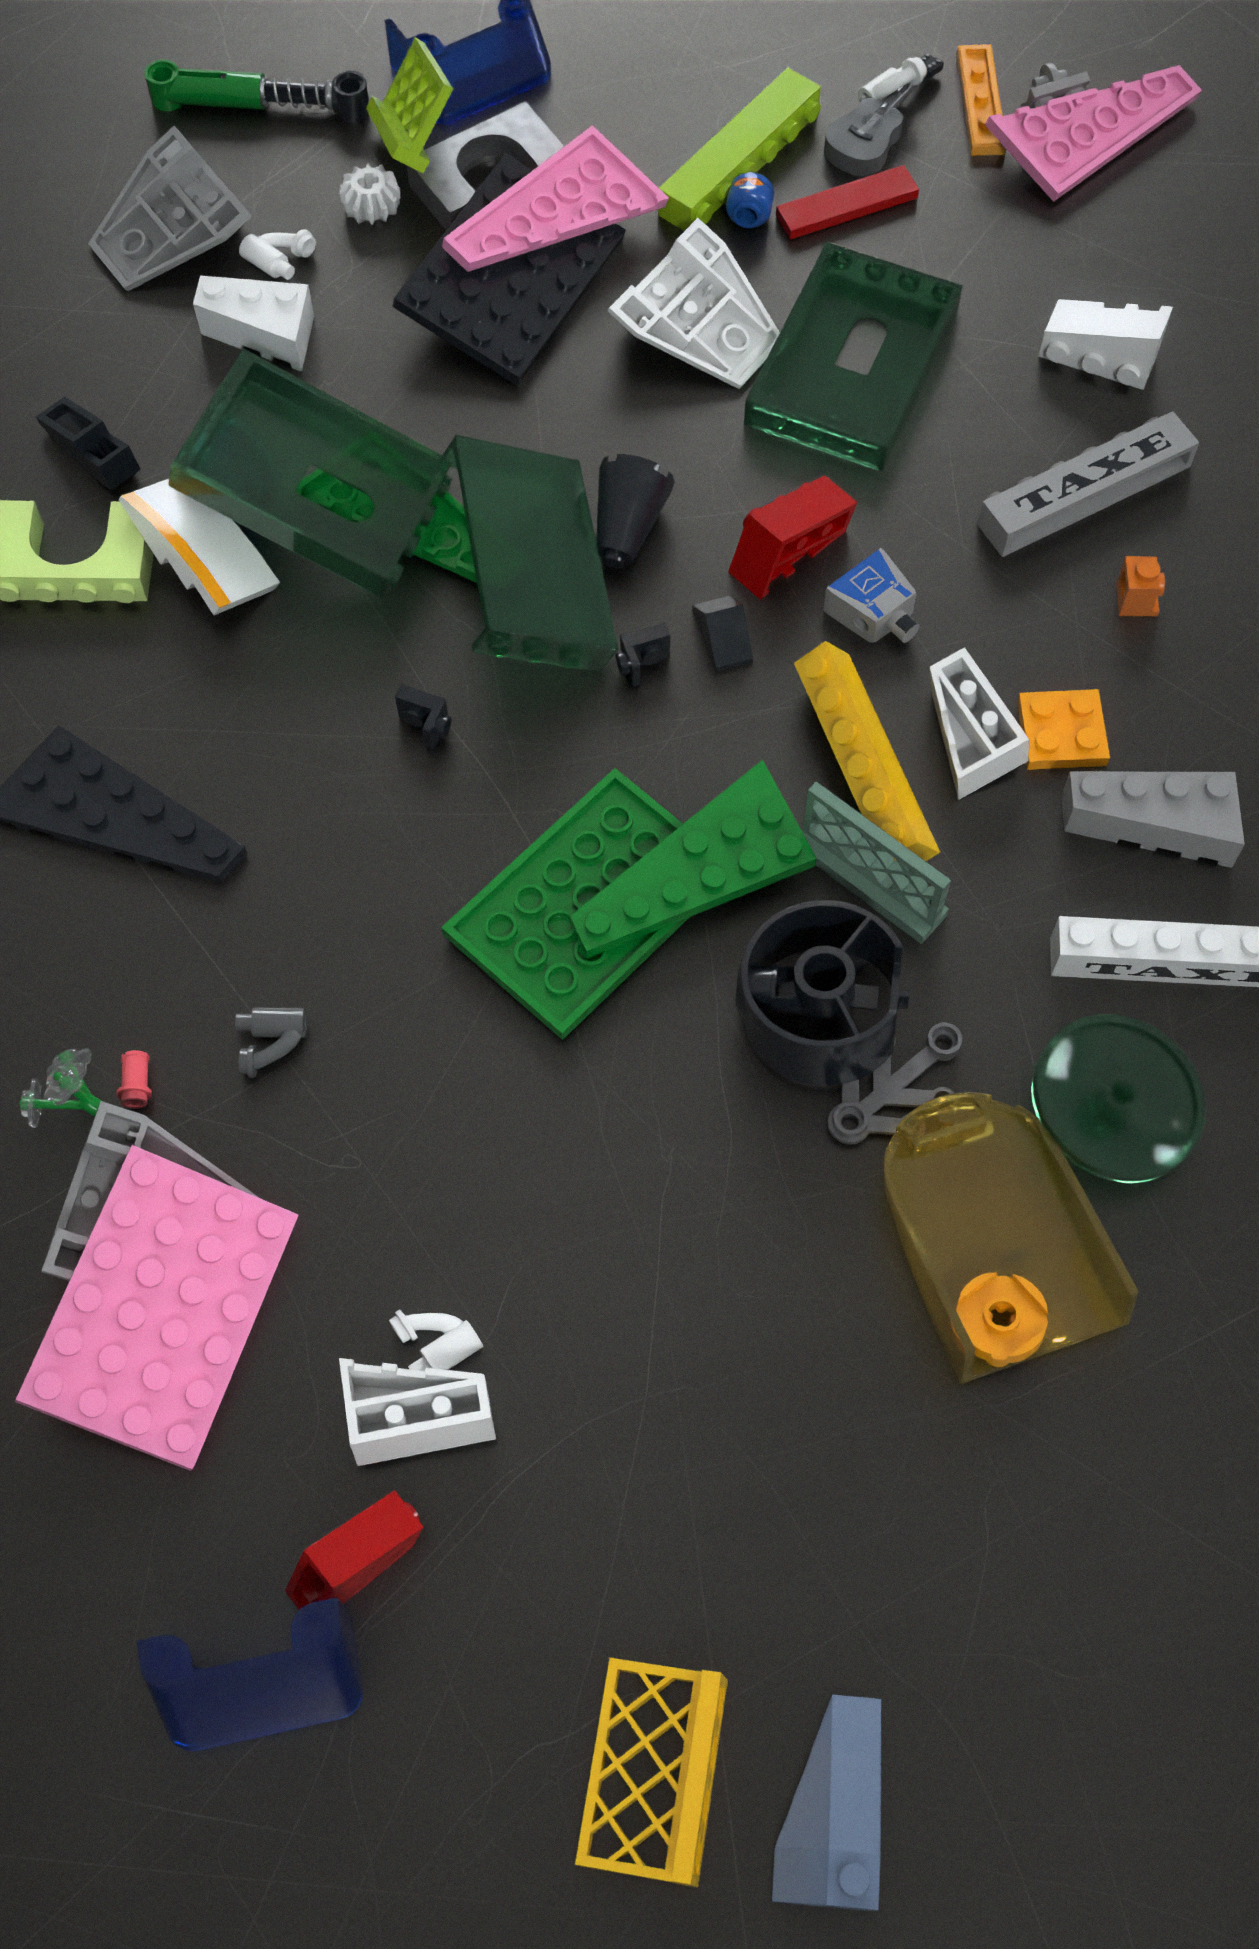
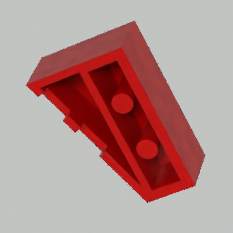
[728,475,858,600]

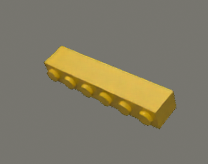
[794,641,940,861]

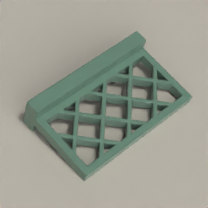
[802,782,951,944]

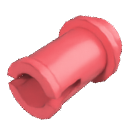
[117,1050,152,1109]

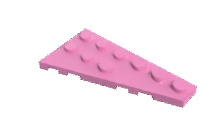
[985,65,1202,202]
[442,125,669,272]

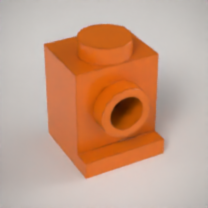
[1116,556,1165,616]

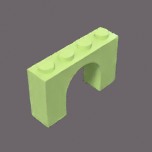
[0,500,154,603]

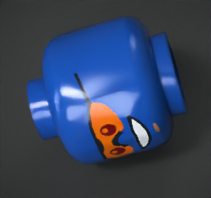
[726,172,775,228]

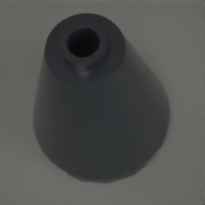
[596,454,675,568]

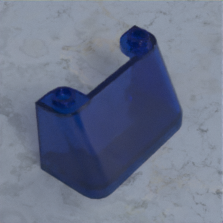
[137,1597,363,1751]

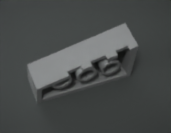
[1061,771,1245,868]

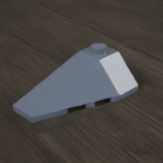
[771,1695,881,1911]

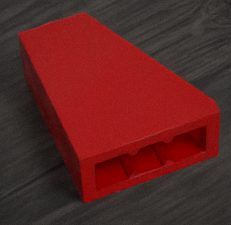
[285,1490,424,1628]

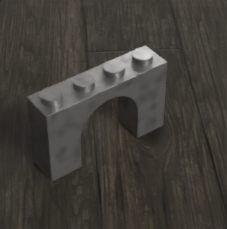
[407,101,564,230]

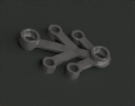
[828,1022,962,1144]

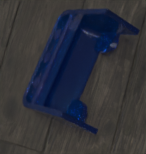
[384,0,551,124]

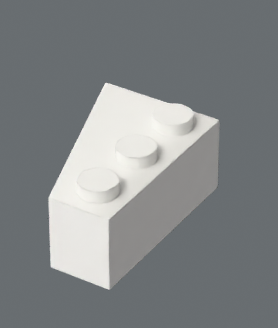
[1039,300,1173,390]
[930,647,1029,800]
[339,1358,496,1466]

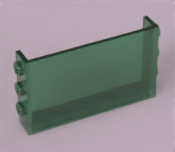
[440,435,618,672]

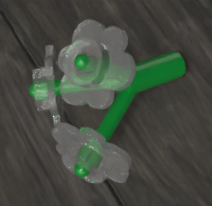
[19,1048,103,1128]

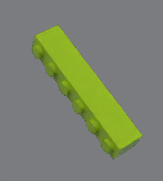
[658,67,821,231]

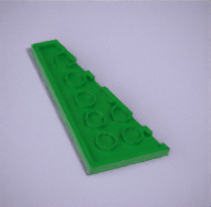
[288,427,527,592]

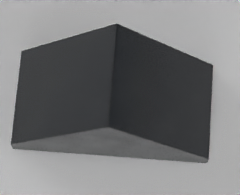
[692,596,753,672]

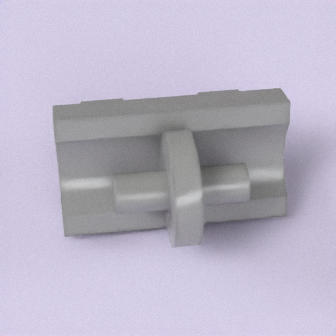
[1020,62,1091,109]

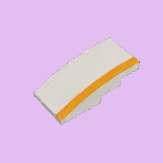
[119,474,280,615]

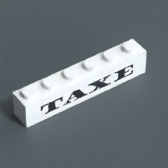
[1050,916,1259,987]

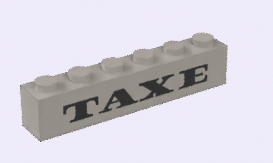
[977,411,1199,557]

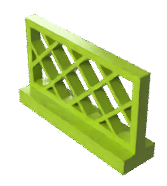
[366,38,453,173]

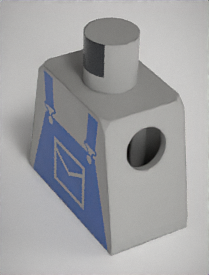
[823,548,920,643]

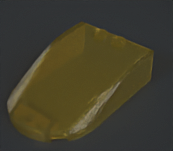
[883,1092,1139,1384]

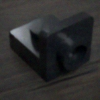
[615,623,670,687]
[395,684,452,750]

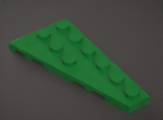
[570,759,817,958]

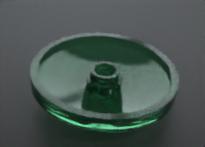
[1031,1014,1206,1183]

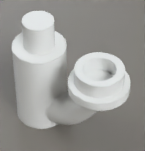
[858,57,927,102]
[239,229,316,280]
[389,1309,483,1371]

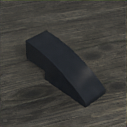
[36,396,141,491]

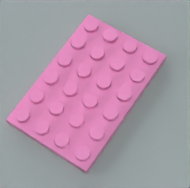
[15,1145,298,1471]

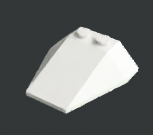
[607,218,784,389]

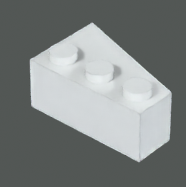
[193,276,314,372]

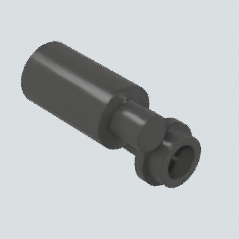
[235,1007,307,1078]

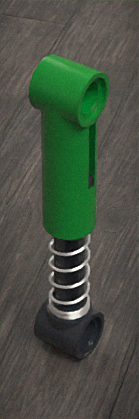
[144,59,369,123]

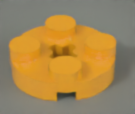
[954,1272,1048,1367]

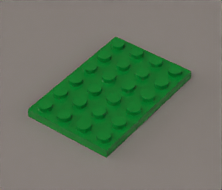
[441,768,690,1040]

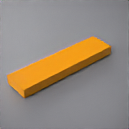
[956,44,1006,156]

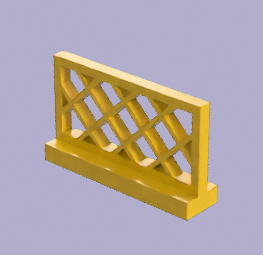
[575,1658,728,1888]

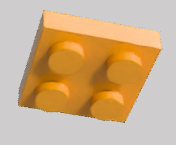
[1017,689,1110,770]

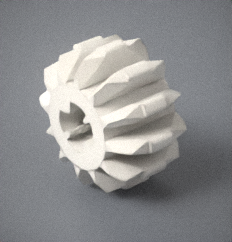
[340,163,401,226]

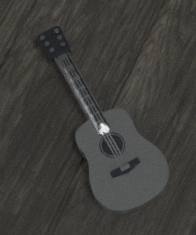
[824,54,944,177]

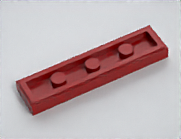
[776,165,919,240]

